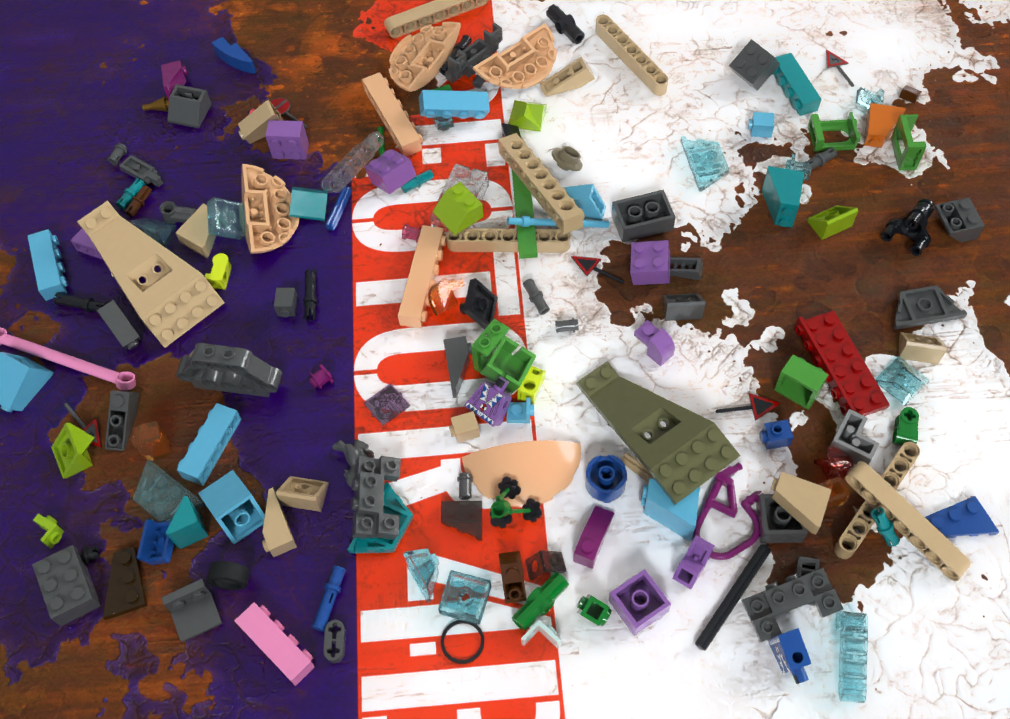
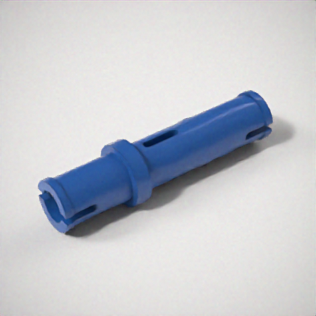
[311,566,346,632]

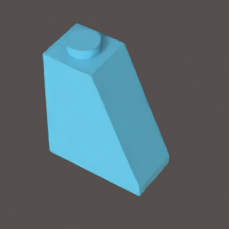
[563,184,606,220]

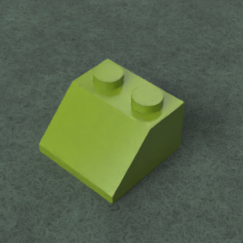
[433,182,483,236]

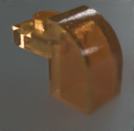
[428,278,465,316]

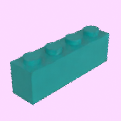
[772,53,822,116]

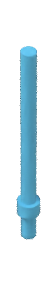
[507,216,610,228]

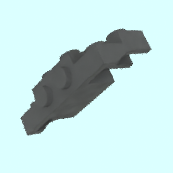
[445,23,503,83]
[350,455,401,540]
[741,568,844,642]

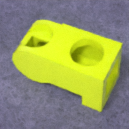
[205,253,232,290]
[517,366,546,404]

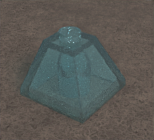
[875,356,930,406]
[403,548,440,603]

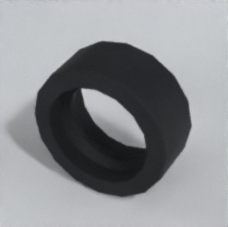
[206,561,250,590]

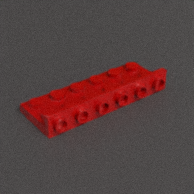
[795,310,890,416]

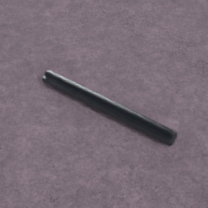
[695,544,771,651]

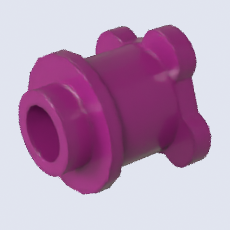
[308,364,334,389]

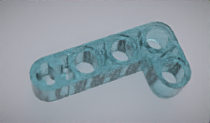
[835,611,868,703]

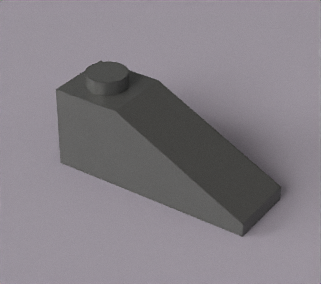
[443,336,472,398]

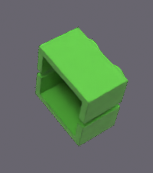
[480,336,536,393]
[774,355,829,410]

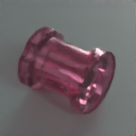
[402,224,422,243]

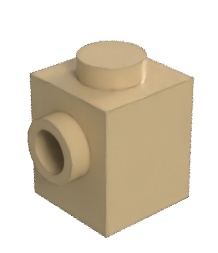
[449,411,480,443]

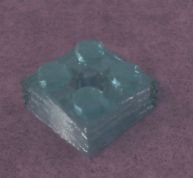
[207,197,246,240]
[438,570,492,625]

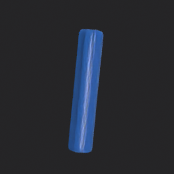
[325,186,352,231]

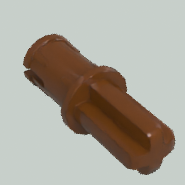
[124,186,152,218]

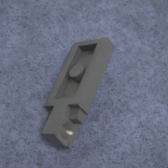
[119,155,164,187]

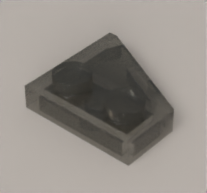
[441,500,482,541]

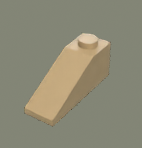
[540,57,595,97]
[262,487,297,557]

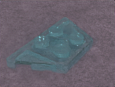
[680,136,729,192]
[133,460,205,522]

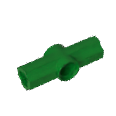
[511,572,569,632]

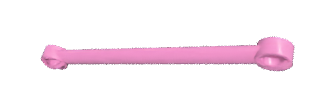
[0,328,136,390]

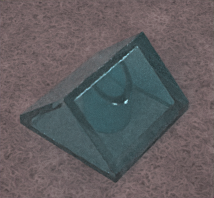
[128,218,176,247]

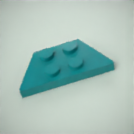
[347,482,414,554]

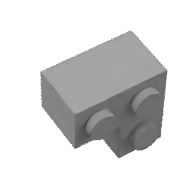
[828,409,880,465]

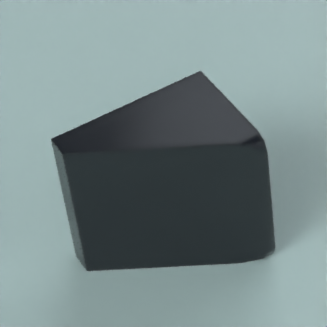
[501,123,522,139]

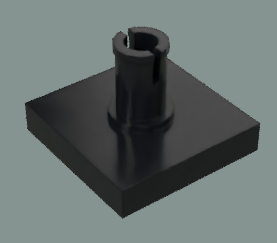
[459,278,498,329]

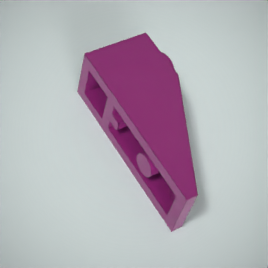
[161,60,188,101]
[573,505,615,569]

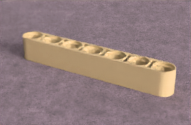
[384,0,488,38]
[595,14,668,96]
[446,228,571,253]
[834,442,920,559]
[845,461,971,581]

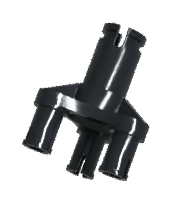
[881,199,935,256]

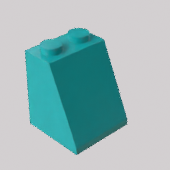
[762,166,804,228]

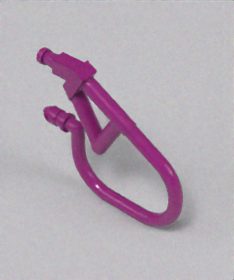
[693,462,763,560]

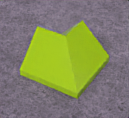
[508,100,547,132]
[51,423,94,479]

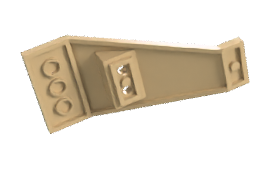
[77,200,225,348]

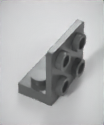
[161,579,222,642]

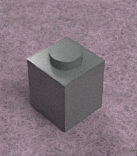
[274,288,298,318]

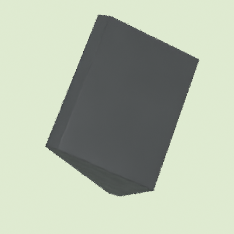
[662,293,705,321]

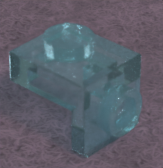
[856,87,884,109]
[433,116,454,131]
[785,153,813,180]

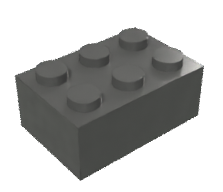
[611,189,676,243]
[32,545,101,626]

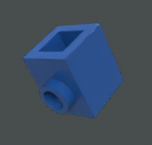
[760,420,794,450]

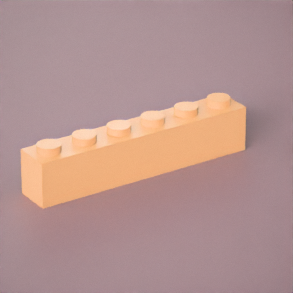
[362,72,423,157]
[398,225,447,329]

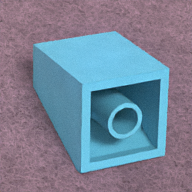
[0,352,54,412]
[198,470,265,545]
[641,478,700,541]

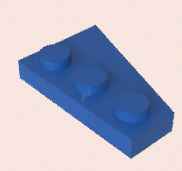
[925,496,999,538]

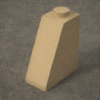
[238,100,283,144]
[175,203,221,258]
[771,472,832,535]

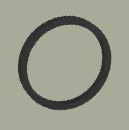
[441,620,484,664]

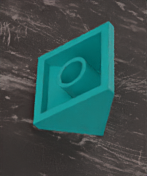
[289,187,328,221]
[166,495,209,549]

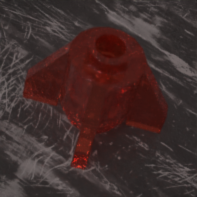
[814,446,854,488]

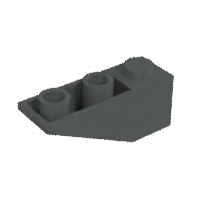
[105,390,140,451]

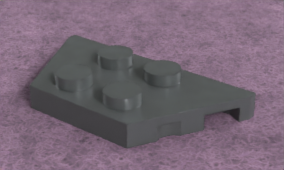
[894,285,967,330]

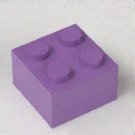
[265,120,309,160]
[364,149,417,194]
[630,240,670,285]
[608,569,671,636]

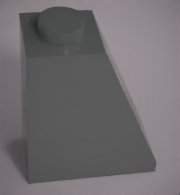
[97,300,141,350]

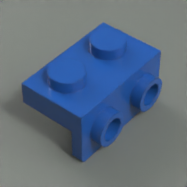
[137,519,174,565]

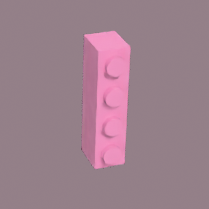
[234,602,315,686]

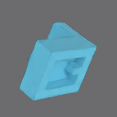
[507,398,534,423]

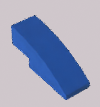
[211,37,256,74]

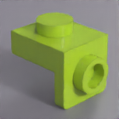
[33,514,64,548]

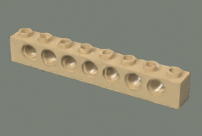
[498,133,585,234]

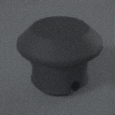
[81,546,99,564]

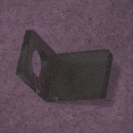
[525,550,567,580]

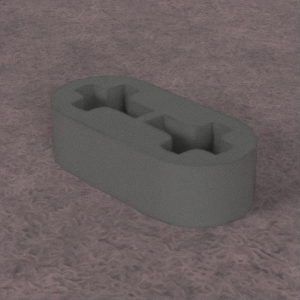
[324,620,346,664]

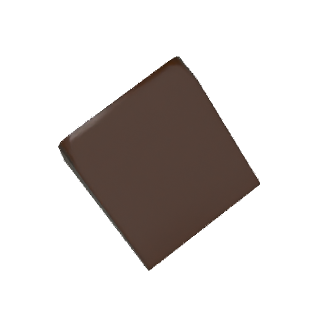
[899,85,922,104]

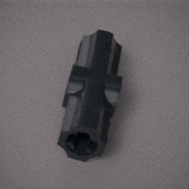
[546,4,585,45]

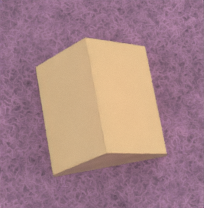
[898,332,947,365]
[276,476,329,512]

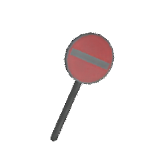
[270,97,308,129]

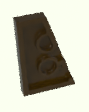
[103,546,147,620]

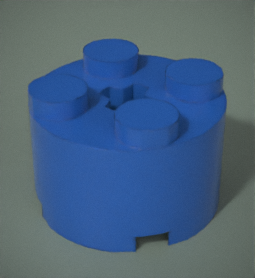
[585,455,627,503]

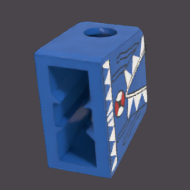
[767,628,811,684]

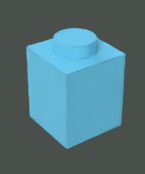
[748,112,774,138]

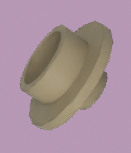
[551,146,583,171]

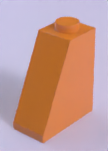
[864,103,906,148]

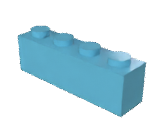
[419,90,490,119]
[27,229,68,301]
[177,403,242,486]

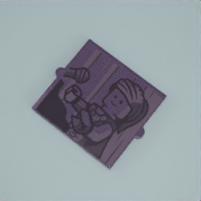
[364,383,410,426]

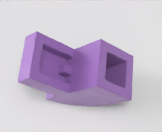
[634,320,675,367]
[672,535,715,589]

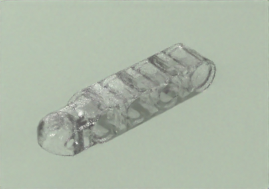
[321,131,384,193]

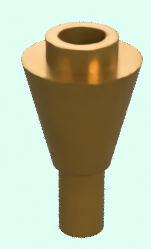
[142,96,169,112]

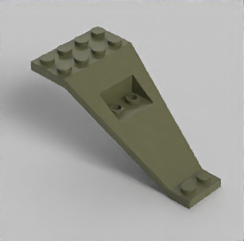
[576,361,741,505]

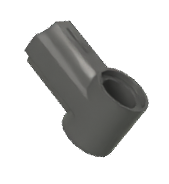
[160,201,197,224]

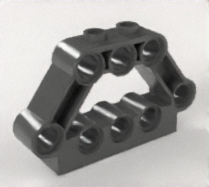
[176,343,282,397]

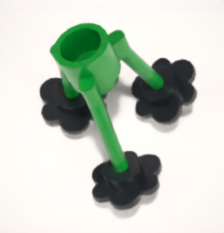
[490,476,542,528]

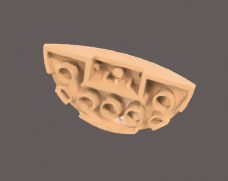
[389,22,461,92]
[472,23,557,89]
[241,164,300,254]
[462,440,581,508]

